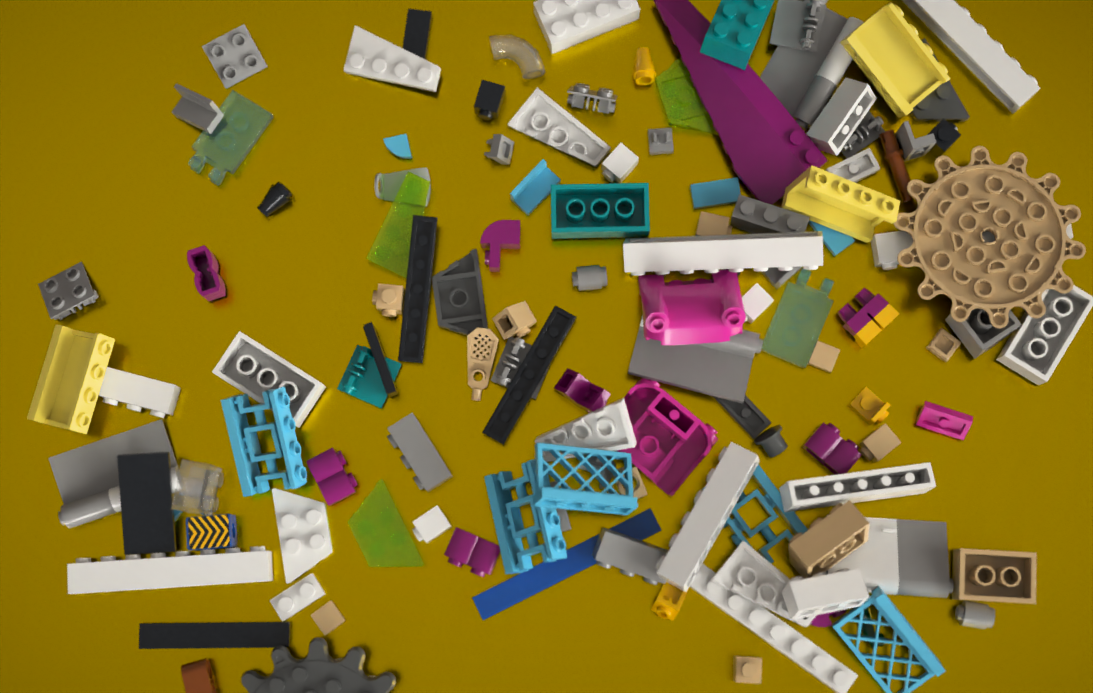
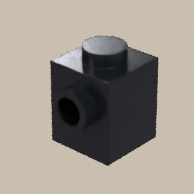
[927,118,961,158]

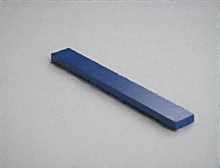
[472,508,662,620]

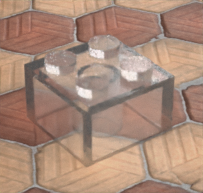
[171,459,224,516]

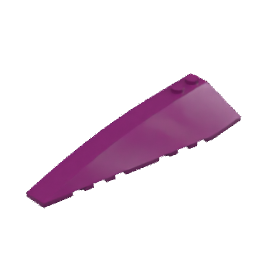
[653,0,828,205]

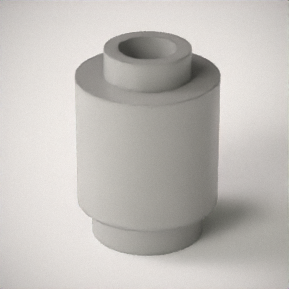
[572,265,608,291]
[955,600,995,630]

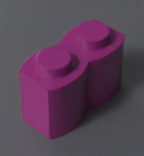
[187,245,226,301]
[801,423,861,475]
[306,447,358,506]
[444,527,501,578]

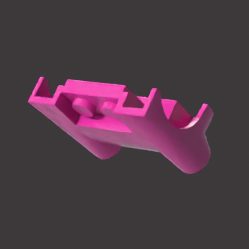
[639,270,746,346]
[616,377,718,497]

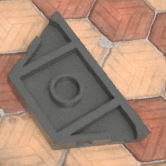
[910,38,970,122]
[432,249,490,341]

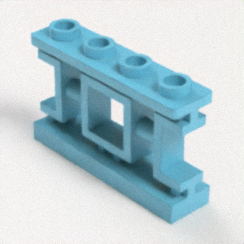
[221,387,307,497]
[484,460,567,574]
[701,464,808,563]

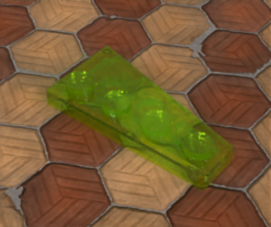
[366,171,430,278]

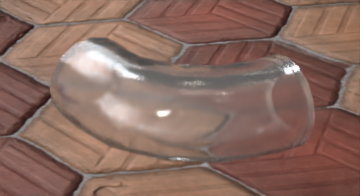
[489,35,546,79]

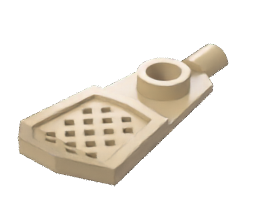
[467,327,499,401]

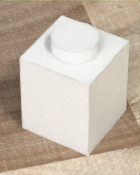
[601,143,639,183]
[742,283,774,324]
[412,505,452,543]

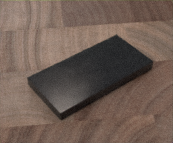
[117,451,177,555]

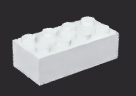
[533,0,640,54]
[996,285,1093,386]
[212,331,326,428]

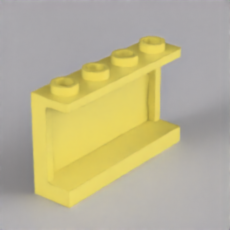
[840,2,950,118]
[781,165,900,243]
[27,324,115,434]

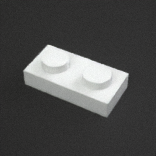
[826,148,881,183]
[269,573,326,622]

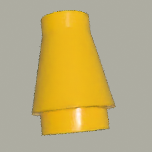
[633,47,656,85]

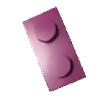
[916,401,973,440]

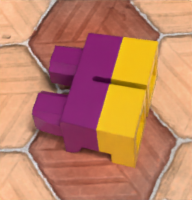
[837,287,900,349]

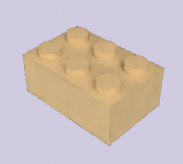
[789,500,870,579]
[952,548,1037,604]

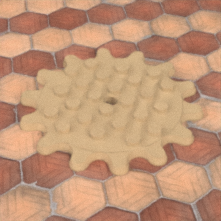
[894,146,1086,329]

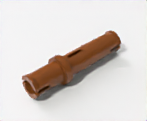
[879,129,914,203]

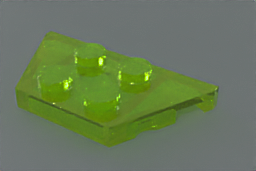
[655,58,718,135]
[348,479,425,567]

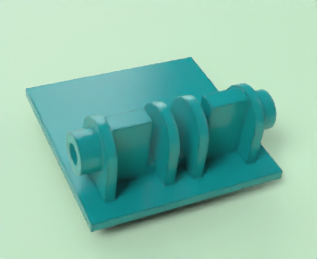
[337,345,402,409]

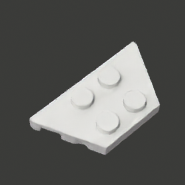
[272,488,333,584]

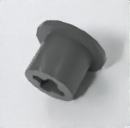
[753,425,788,458]

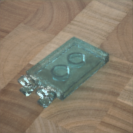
[188,90,274,186]
[761,268,834,369]

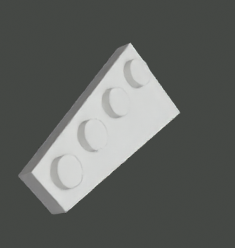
[343,25,441,92]
[507,88,612,167]
[534,398,637,462]
[710,541,816,627]

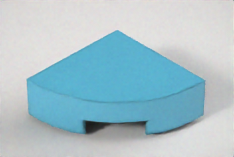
[383,134,412,159]

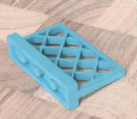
[533,443,638,515]
[832,586,946,693]

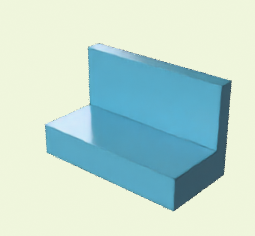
[510,159,561,216]

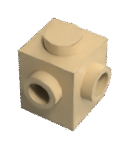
[372,284,405,317]
[492,301,537,340]

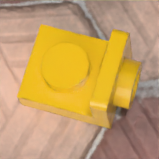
[848,386,891,425]
[651,582,690,621]

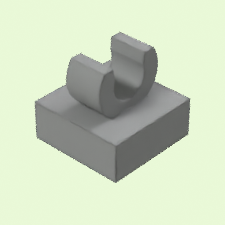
[647,128,674,155]
[484,134,514,165]

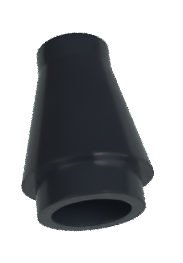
[257,181,293,217]

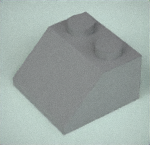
[945,308,1022,359]

